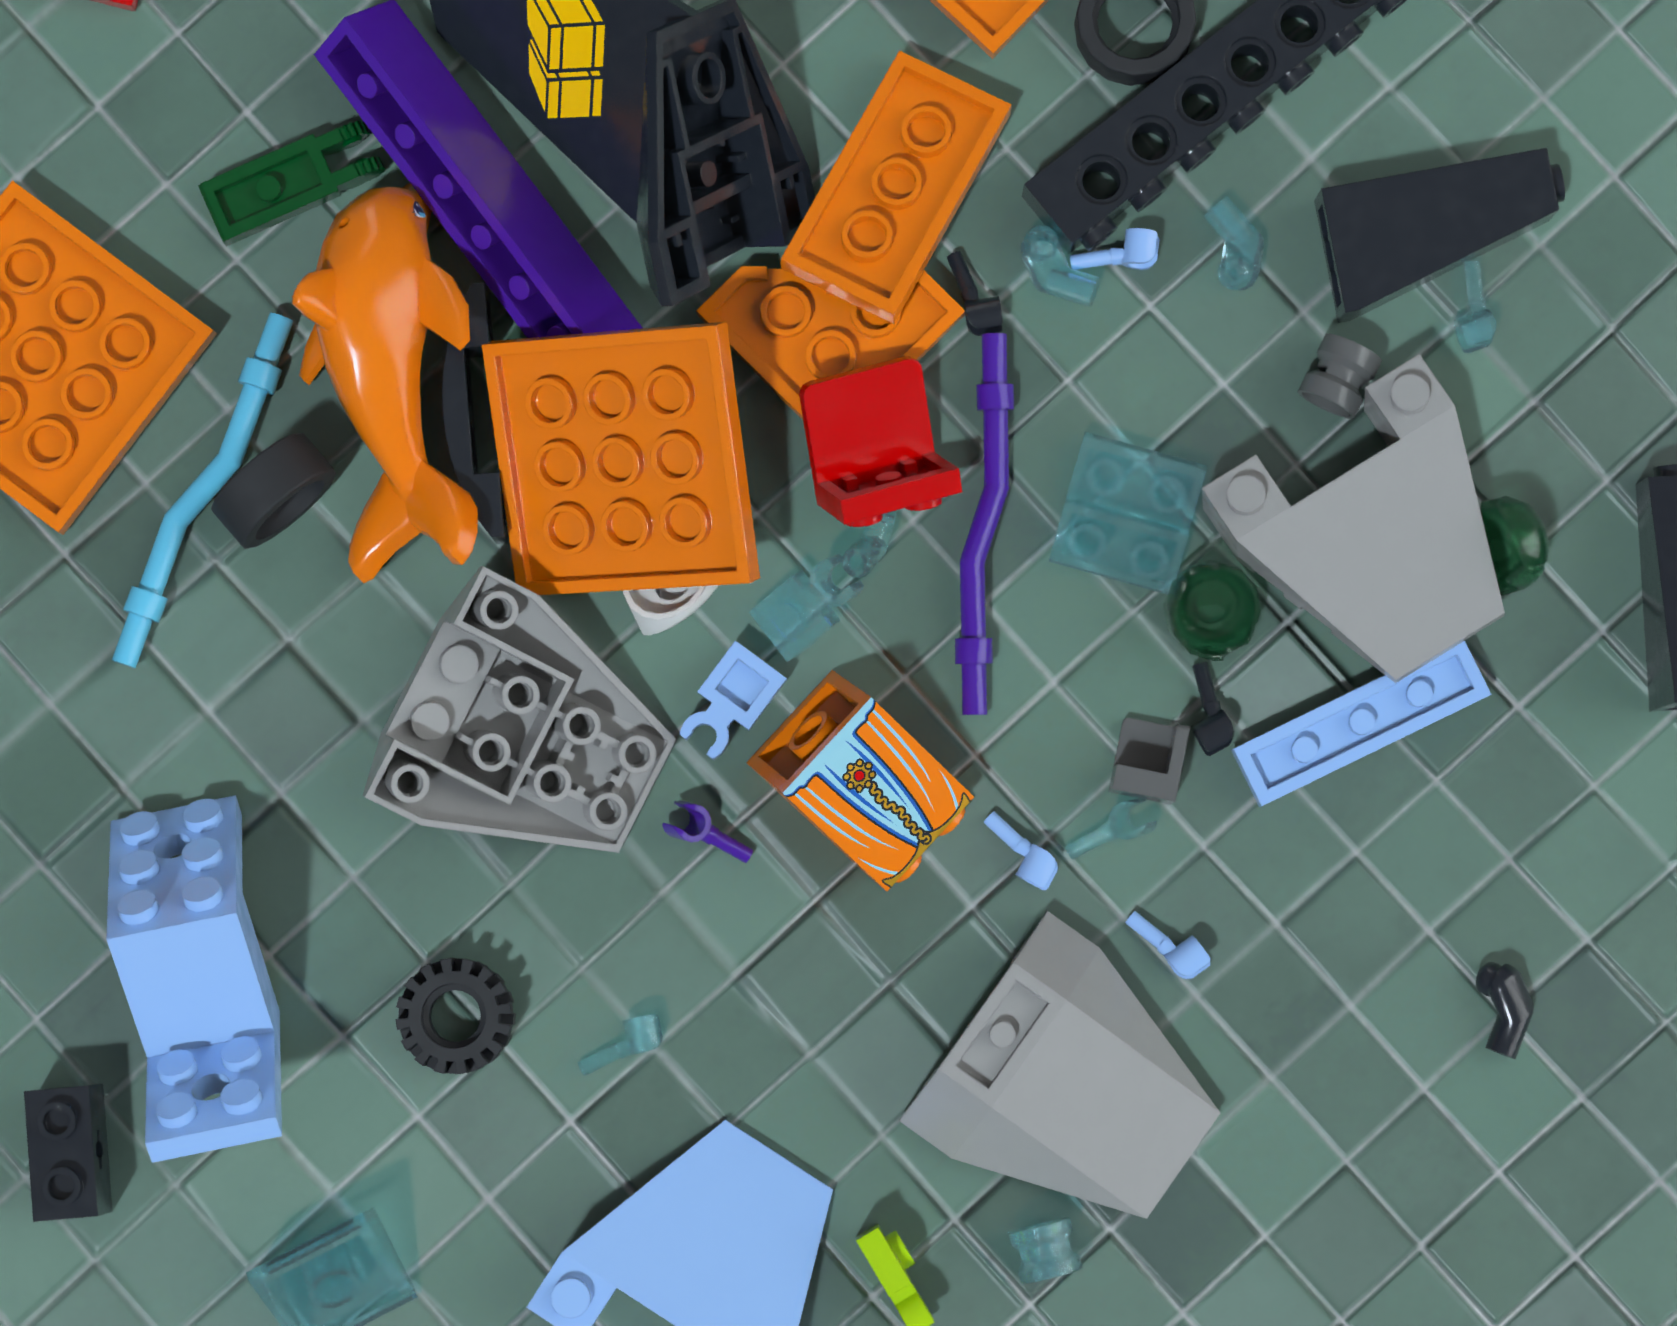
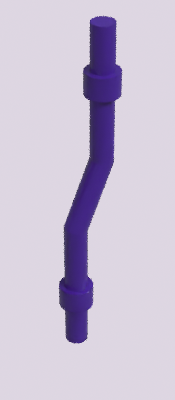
[955,333,1014,715]

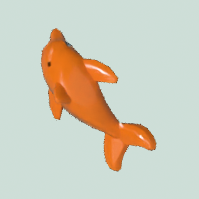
[292,182,478,583]

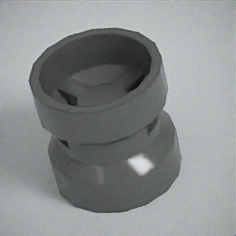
[1297,334,1382,419]

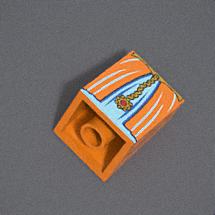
[746,670,974,891]

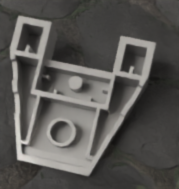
[1202,354,1505,683]

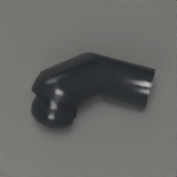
[1476,962,1534,1059]

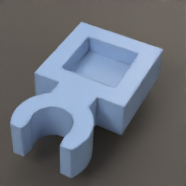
[680,640,787,760]

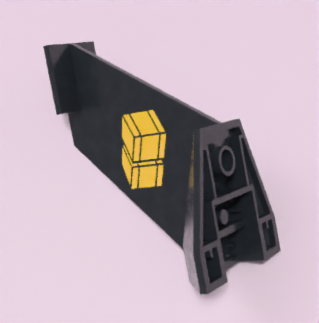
[430,0,815,307]

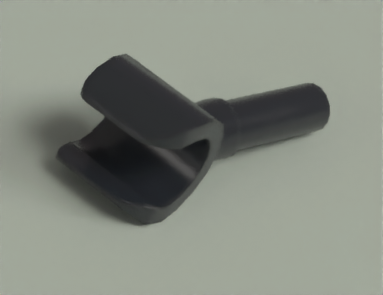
[947,251,1003,336]
[1191,662,1233,756]

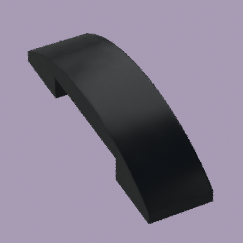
[442,283,509,544]

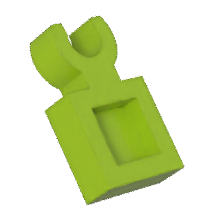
[856,1224,935,1326]

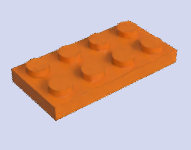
[781,50,1012,324]

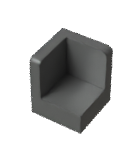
[1108,718,1190,805]

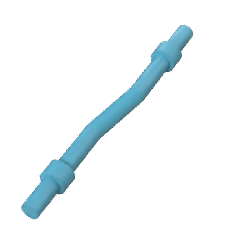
[112,313,293,668]

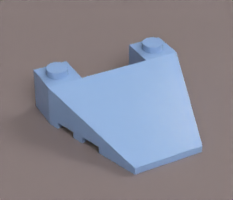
[526,1119,833,1326]

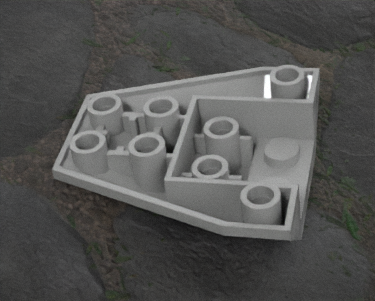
[363,566,676,853]
[899,911,1220,1219]

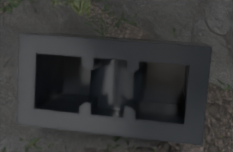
[24,1084,112,1222]

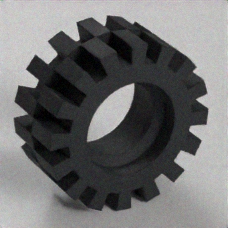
[395,958,516,1074]

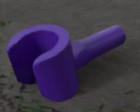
[662,800,753,863]

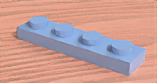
[1231,641,1492,807]

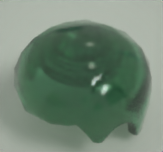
[1480,496,1549,596]
[1163,560,1261,661]

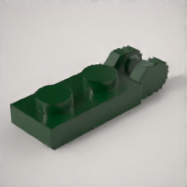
[198,120,385,247]

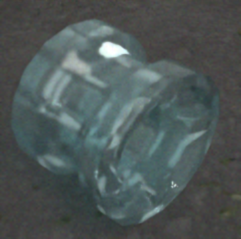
[1008,1217,1083,1284]

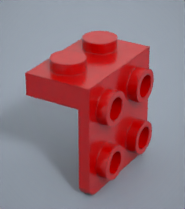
[799,356,963,527]

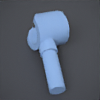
[1070,228,1160,270]
[984,811,1058,890]
[1125,911,1210,979]

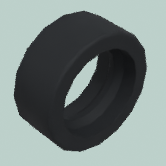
[1074,0,1196,86]
[211,433,336,549]

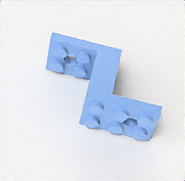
[106,795,282,1163]

